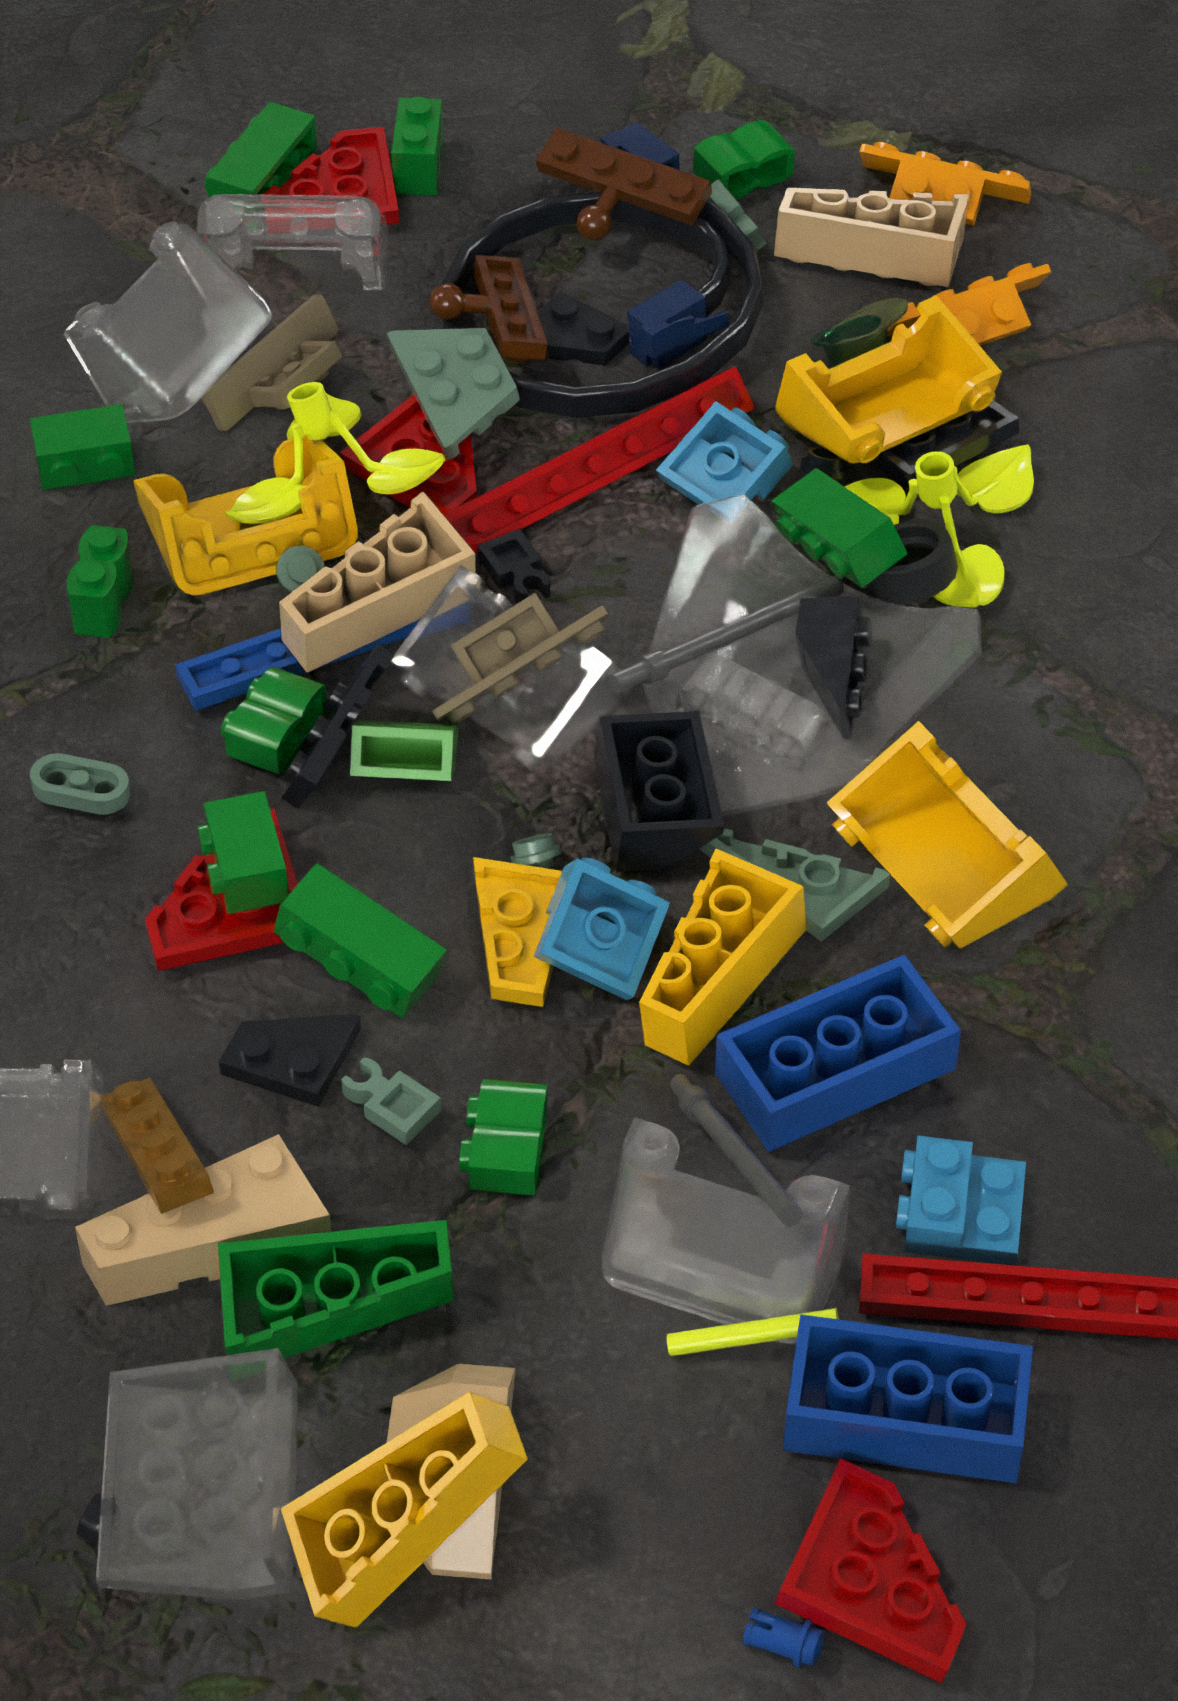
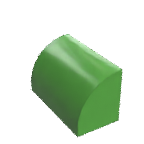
[350,720,458,781]

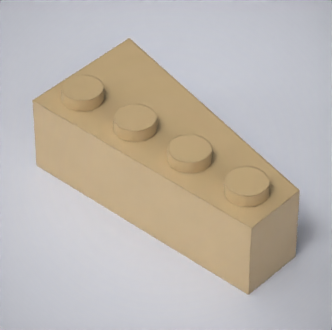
[774,188,969,287]
[279,492,475,673]
[75,1134,331,1306]

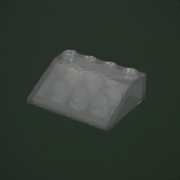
[96,1348,298,1600]

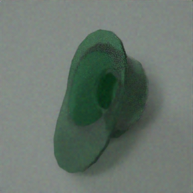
[810,298,909,367]

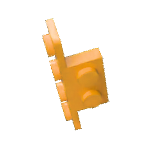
[859,142,1032,226]
[879,263,1052,346]

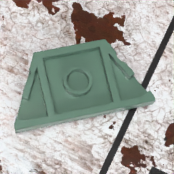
[386,328,520,460]

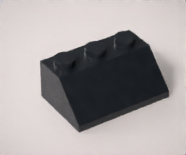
[594,711,725,872]

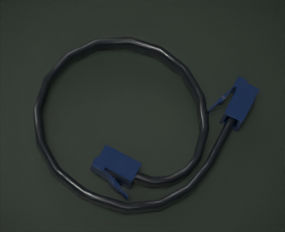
[442,122,763,418]

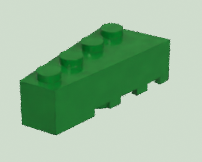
[218,1220,454,1377]

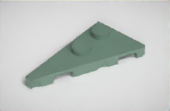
[699,828,890,942]

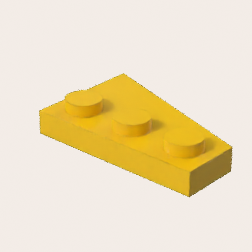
[473,857,562,1007]

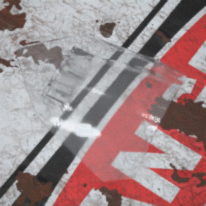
[643,494,982,817]

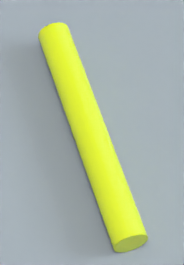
[667,1308,839,1356]

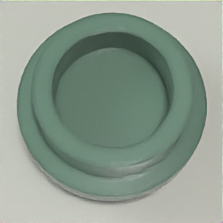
[276,546,325,593]
[510,833,562,869]

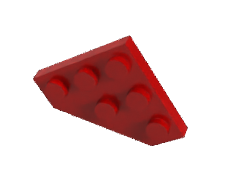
[263,127,399,236]
[340,394,477,514]
[145,808,298,971]
[774,1458,967,1684]

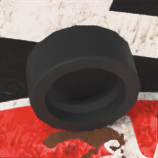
[868,520,958,604]

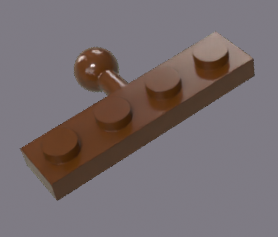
[535,128,712,241]
[429,255,548,362]

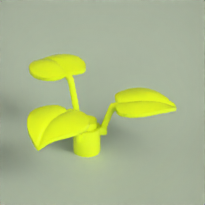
[224,382,446,524]
[845,444,1034,608]

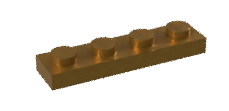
[99,1078,214,1214]

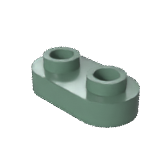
[30,753,131,815]

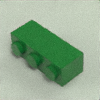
[204,102,318,226]
[772,468,907,588]
[273,863,447,1019]

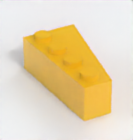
[639,849,807,1066]
[281,1391,528,1628]

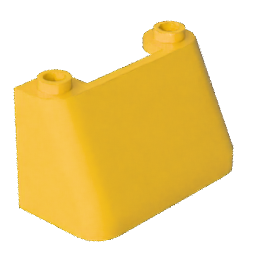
[775,295,1002,463]
[133,434,358,596]
[827,721,1068,949]

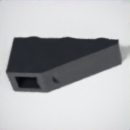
[796,597,872,739]

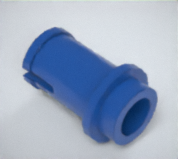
[743,1607,825,1669]

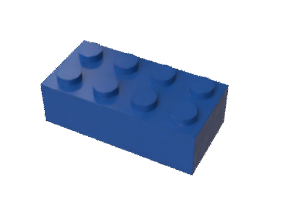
[715,954,961,1152]
[783,1314,1033,1483]

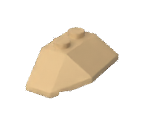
[387,1364,515,1580]

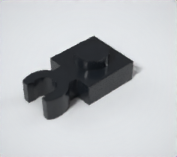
[477,529,550,604]

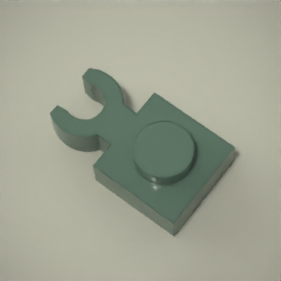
[709,180,767,251]
[341,1058,442,1145]

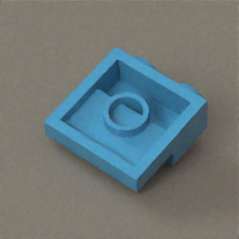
[656,402,793,525]
[533,858,670,1000]
[896,1135,1026,1266]

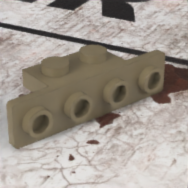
[201,294,342,431]
[432,593,610,725]

